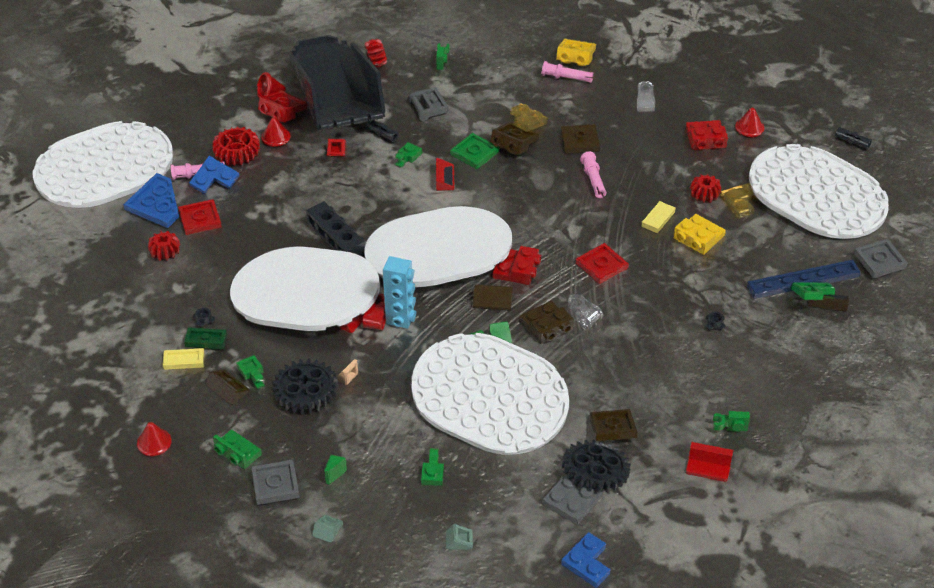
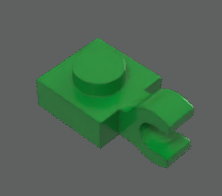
[436,43,450,70]
[395,142,422,167]
[236,355,265,389]
[713,411,750,432]
[421,448,444,486]

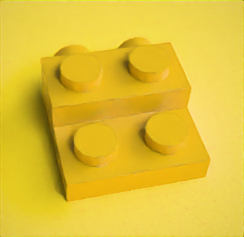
[556,39,596,66]
[674,214,726,255]

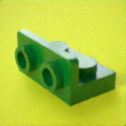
[213,429,262,470]

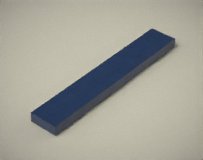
[747,260,861,299]

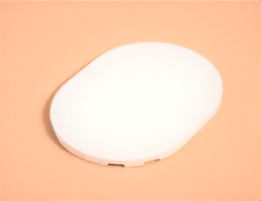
[33,121,173,208]
[749,144,889,239]
[364,206,512,287]
[230,247,380,331]
[412,333,569,455]

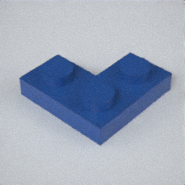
[189,156,239,194]
[561,532,610,588]

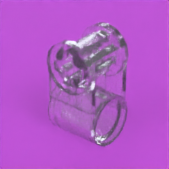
[637,81,655,112]
[567,294,603,329]

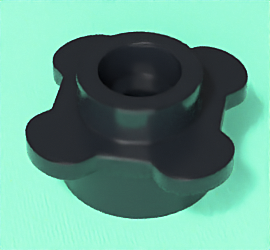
[193,308,215,327]
[705,312,726,330]

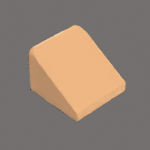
[337,359,358,386]

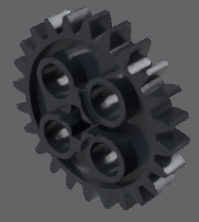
[272,358,338,414]
[562,439,631,493]

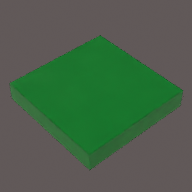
[450,133,499,169]

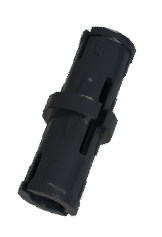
[366,120,399,142]
[835,127,872,150]

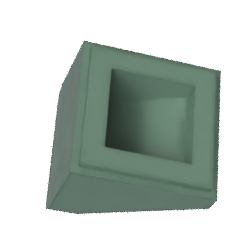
[313,515,343,542]
[446,524,473,550]

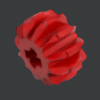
[364,39,387,67]
[690,174,721,203]
[148,231,180,261]

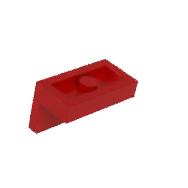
[686,442,733,482]

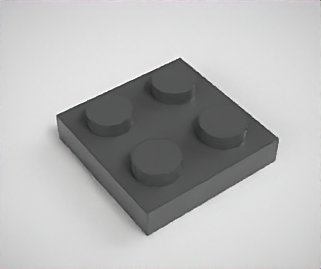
[854,239,908,278]
[251,460,300,505]
[542,474,602,525]

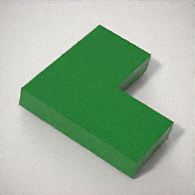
[791,282,835,300]

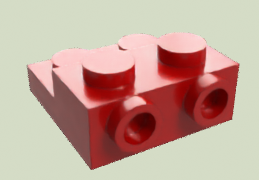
[258,90,307,122]
[686,120,728,150]
[493,246,542,285]

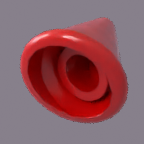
[257,72,286,98]
[735,108,764,137]
[261,117,291,147]
[137,422,172,456]

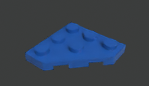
[123,173,179,228]

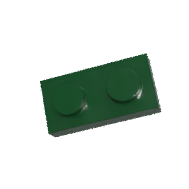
[184,328,227,349]

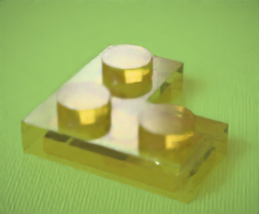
[510,104,548,132]
[720,183,758,219]

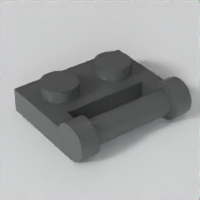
[408,87,448,121]

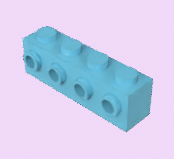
[383,256,416,329]

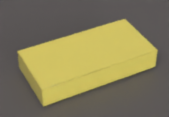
[641,201,676,234]
[163,348,204,370]

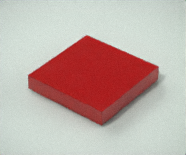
[178,199,222,235]
[576,243,629,284]

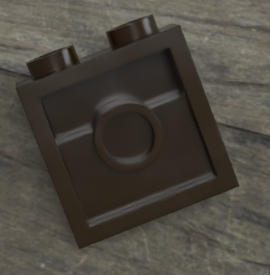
[490,122,539,155]
[519,300,574,345]

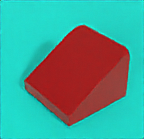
[327,139,346,157]

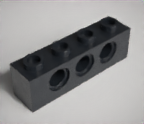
[306,201,366,257]

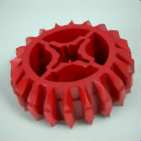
[212,126,260,166]

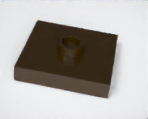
[561,124,600,154]
[590,409,638,441]

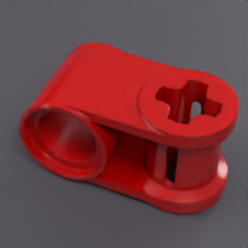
[363,293,386,331]

